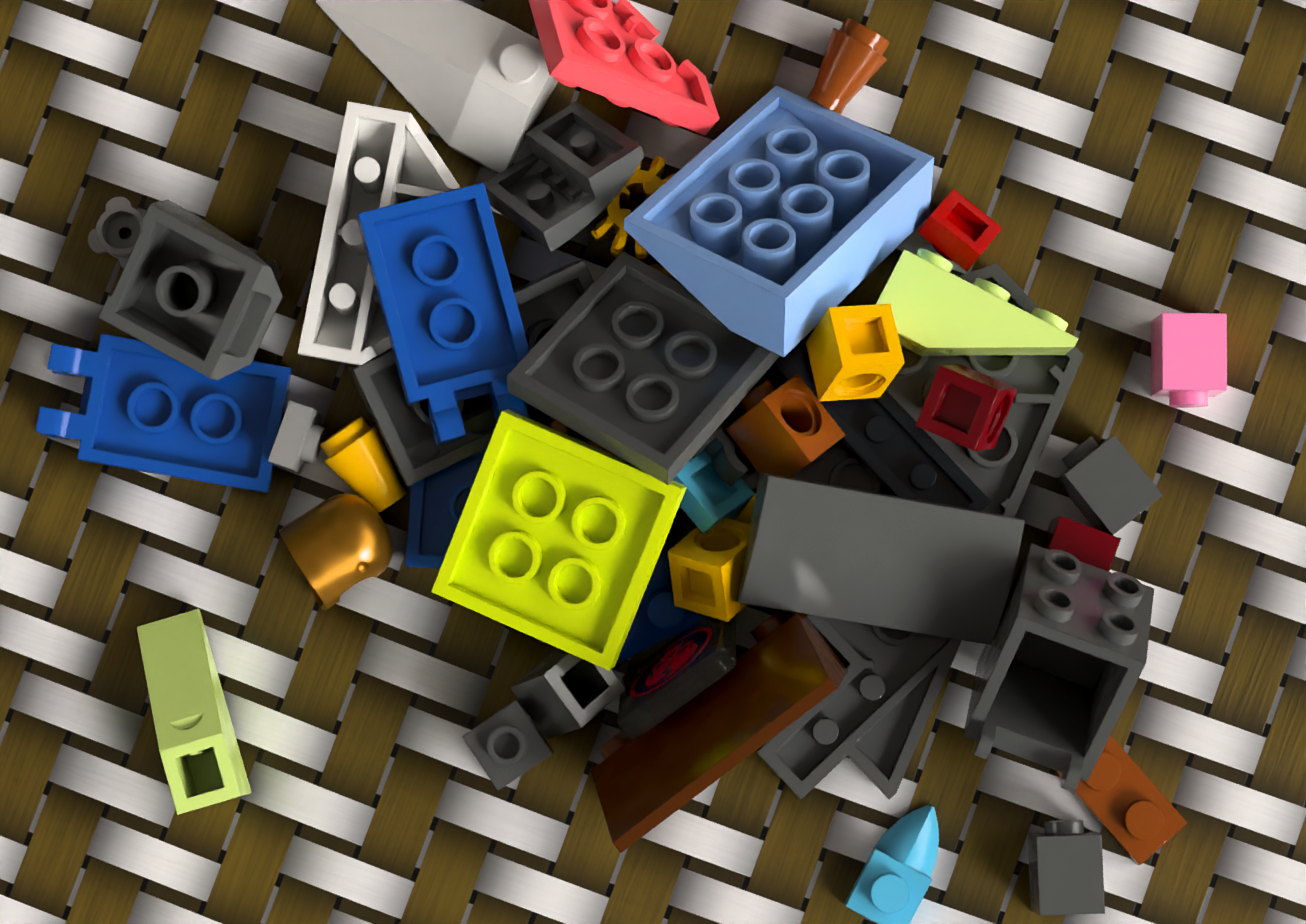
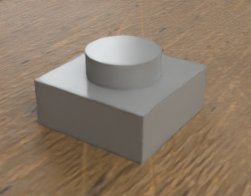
[268,400,326,474]

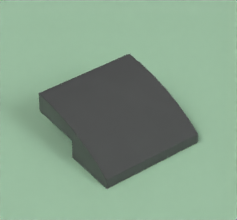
[484,101,645,252]

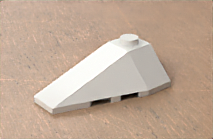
[316,0,558,174]

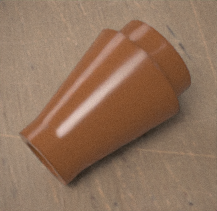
[807,17,890,115]

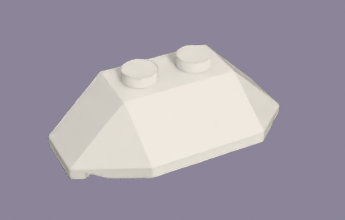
[298,101,461,366]

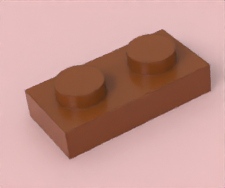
[1053,735,1187,865]

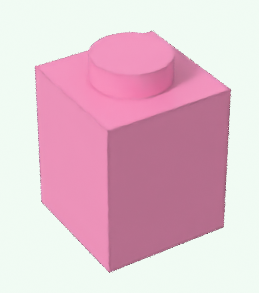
[1151,313,1227,408]

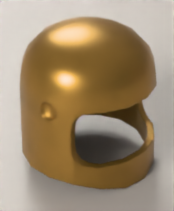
[279,493,393,610]

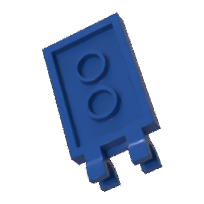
[357,183,530,446]
[35,334,292,494]

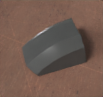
[98,199,283,380]

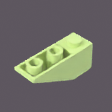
[876,248,1079,356]
[137,609,252,815]

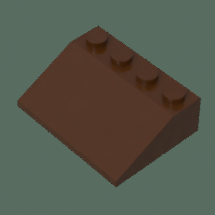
[591,610,848,853]

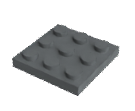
[507,251,780,485]

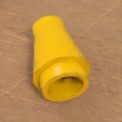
[320,416,407,513]

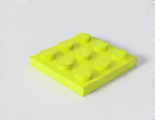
[431,409,687,671]

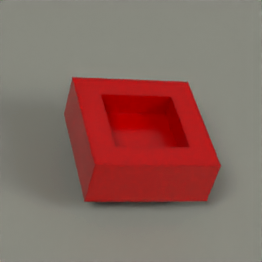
[918,189,1003,272]

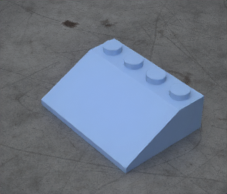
[624,86,934,357]

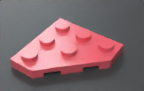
[529,0,720,135]

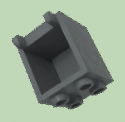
[963,543,1154,792]

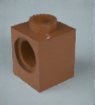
[725,374,845,478]

